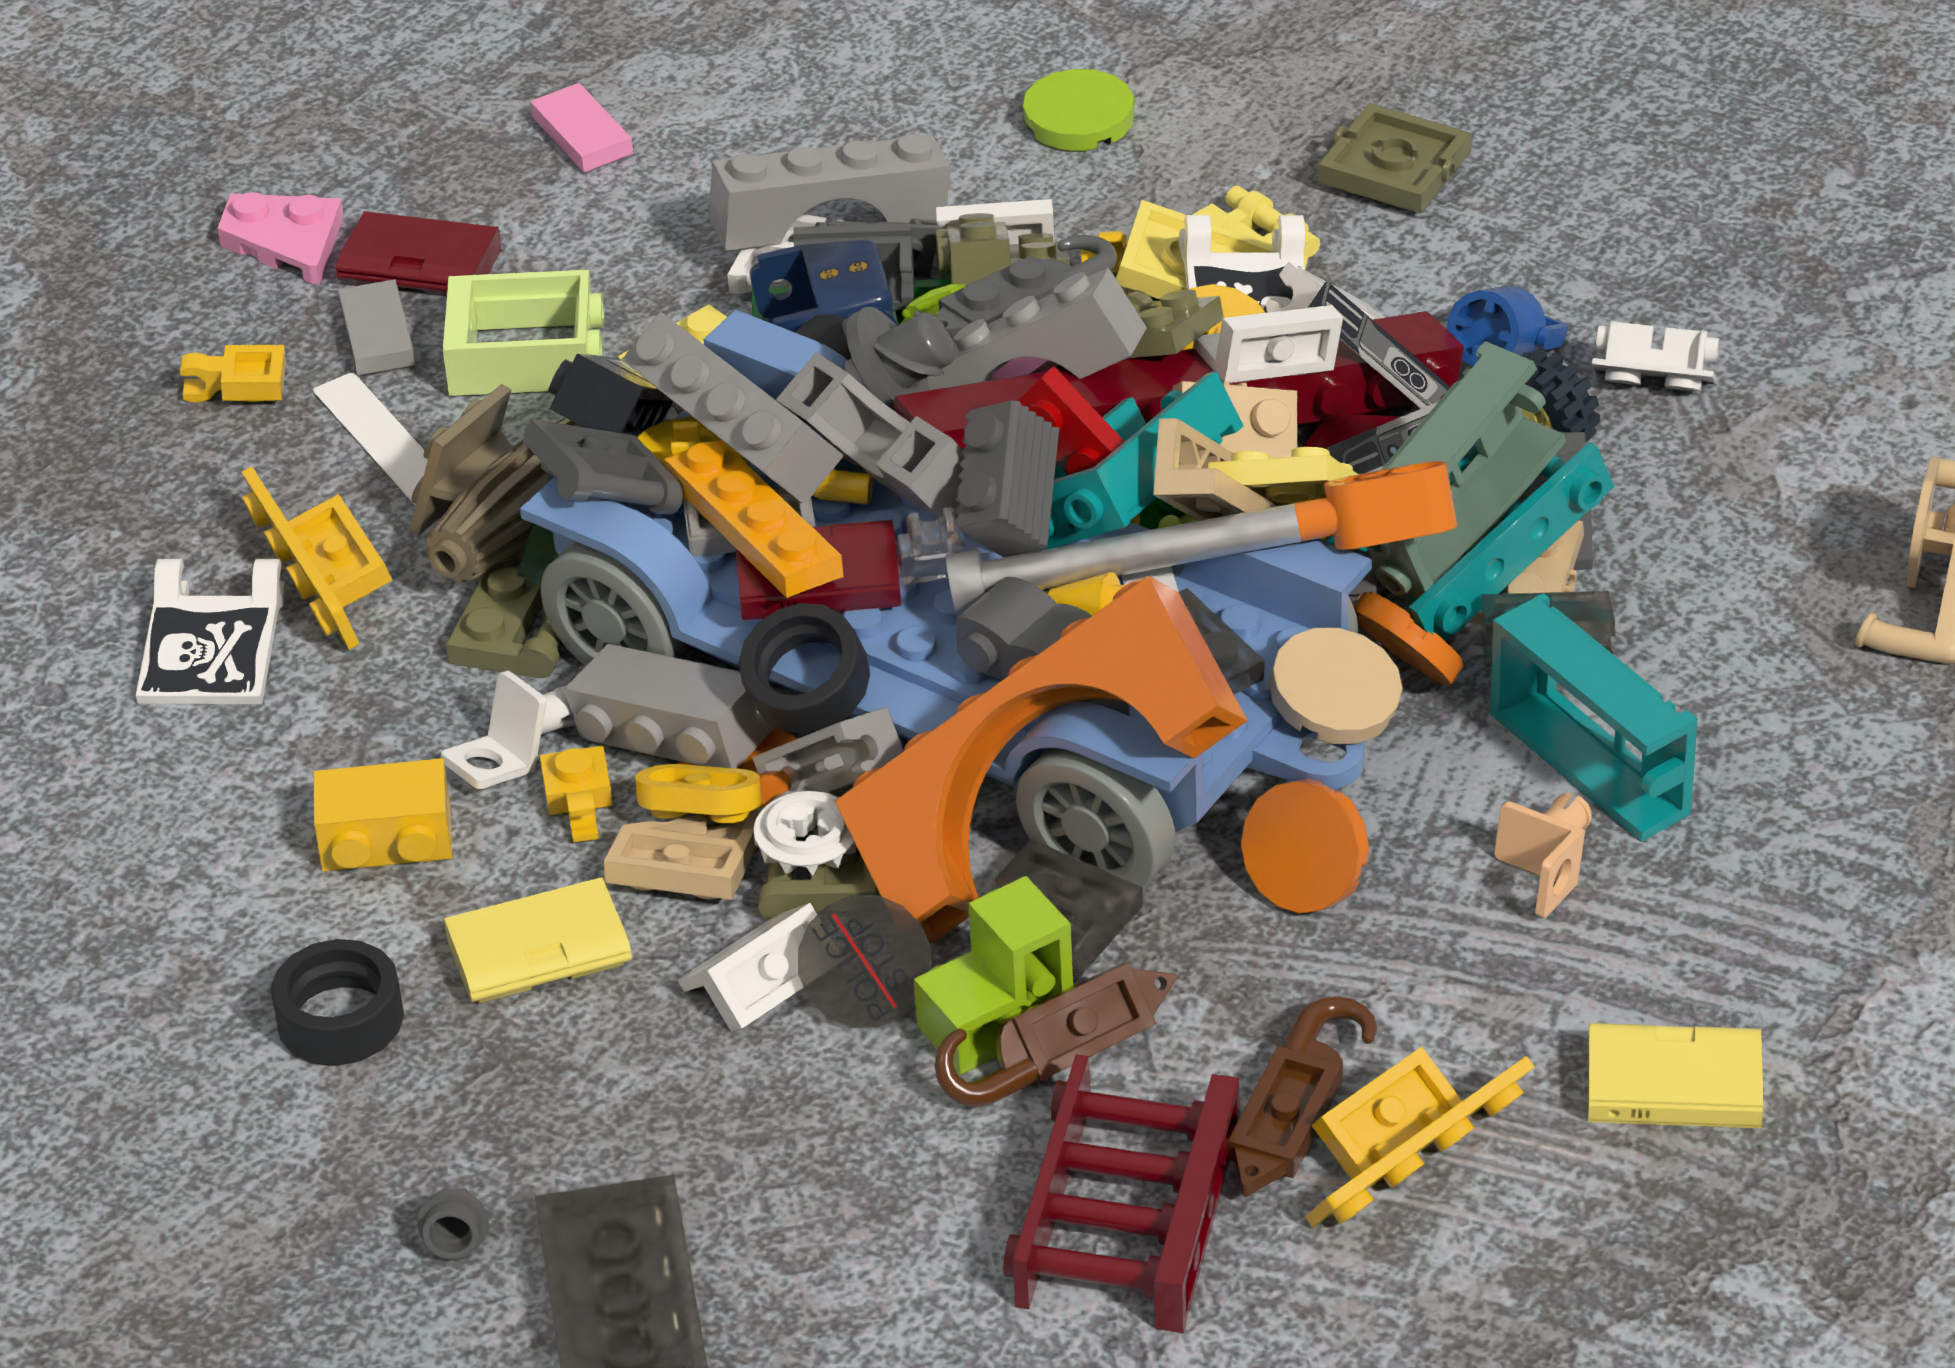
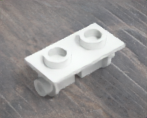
[1592,321,1719,391]

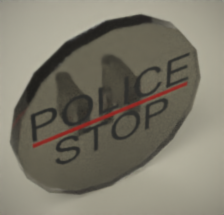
[798,895,931,1028]

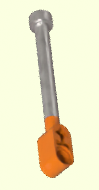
[946,461,1457,617]

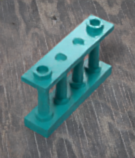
[1326,442,1615,642]

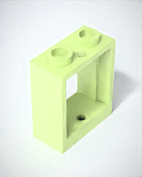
[443,270,604,396]

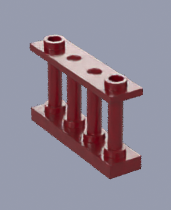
[1003,1054,1240,1333]

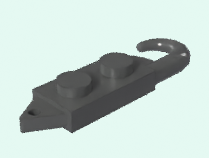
[936,235,1118,341]

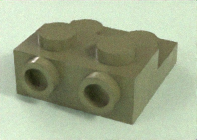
[936,213,1070,285]

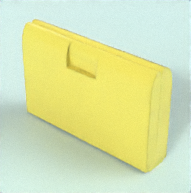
[444,877,632,1004]
[1588,1023,1763,1128]

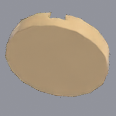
[1268,628,1403,744]

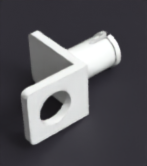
[440,671,575,789]

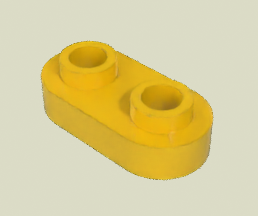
[635,764,762,823]

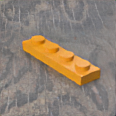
[664,439,844,598]

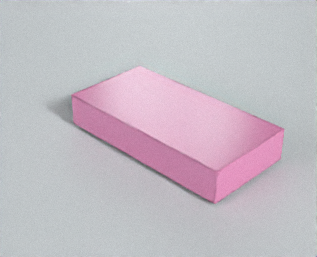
[530,83,633,173]

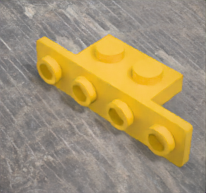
[241,466,393,650]
[1304,1046,1535,1228]

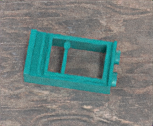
[1034,371,1244,552]
[1490,593,1698,842]

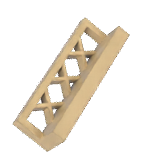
[1153,418,1277,521]

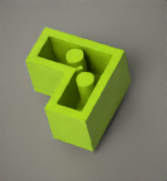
[914,876,1073,1075]

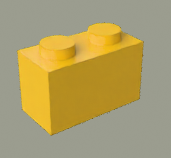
[314,758,453,872]

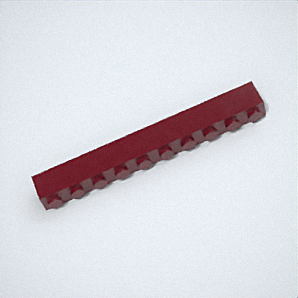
[893,311,1464,449]

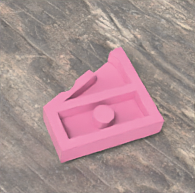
[217,192,344,284]

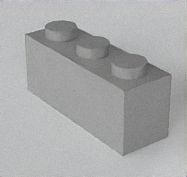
[564,644,775,768]

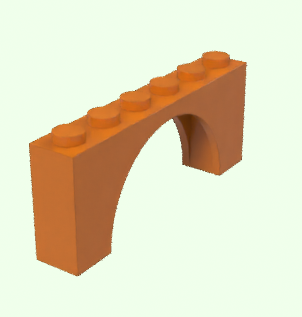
[835,576,1248,944]

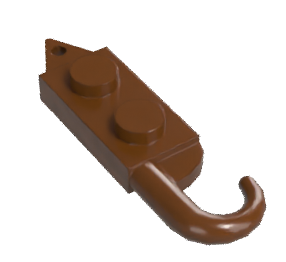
[934,962,1177,1108]
[1228,996,1378,1197]

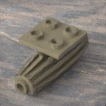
[409,384,582,583]

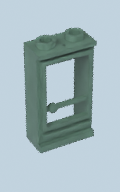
[1366,341,1566,598]

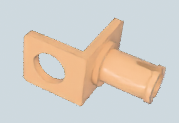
[1494,792,1592,918]

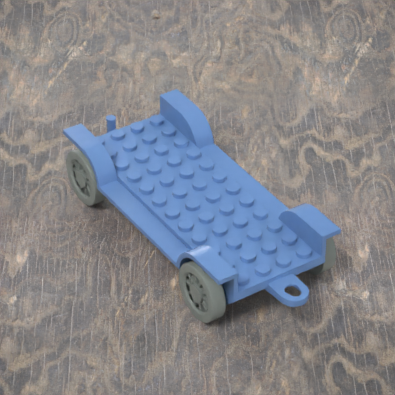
[520,309,1372,895]

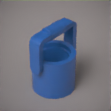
[1447,285,1569,366]

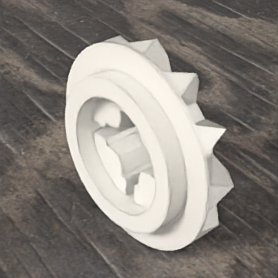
[754,791,856,876]

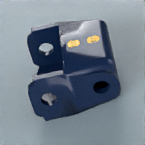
[750,239,898,333]

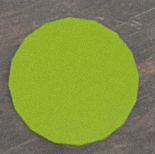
[1023,69,1135,151]

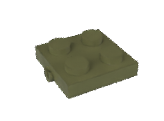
[1318,103,1472,213]

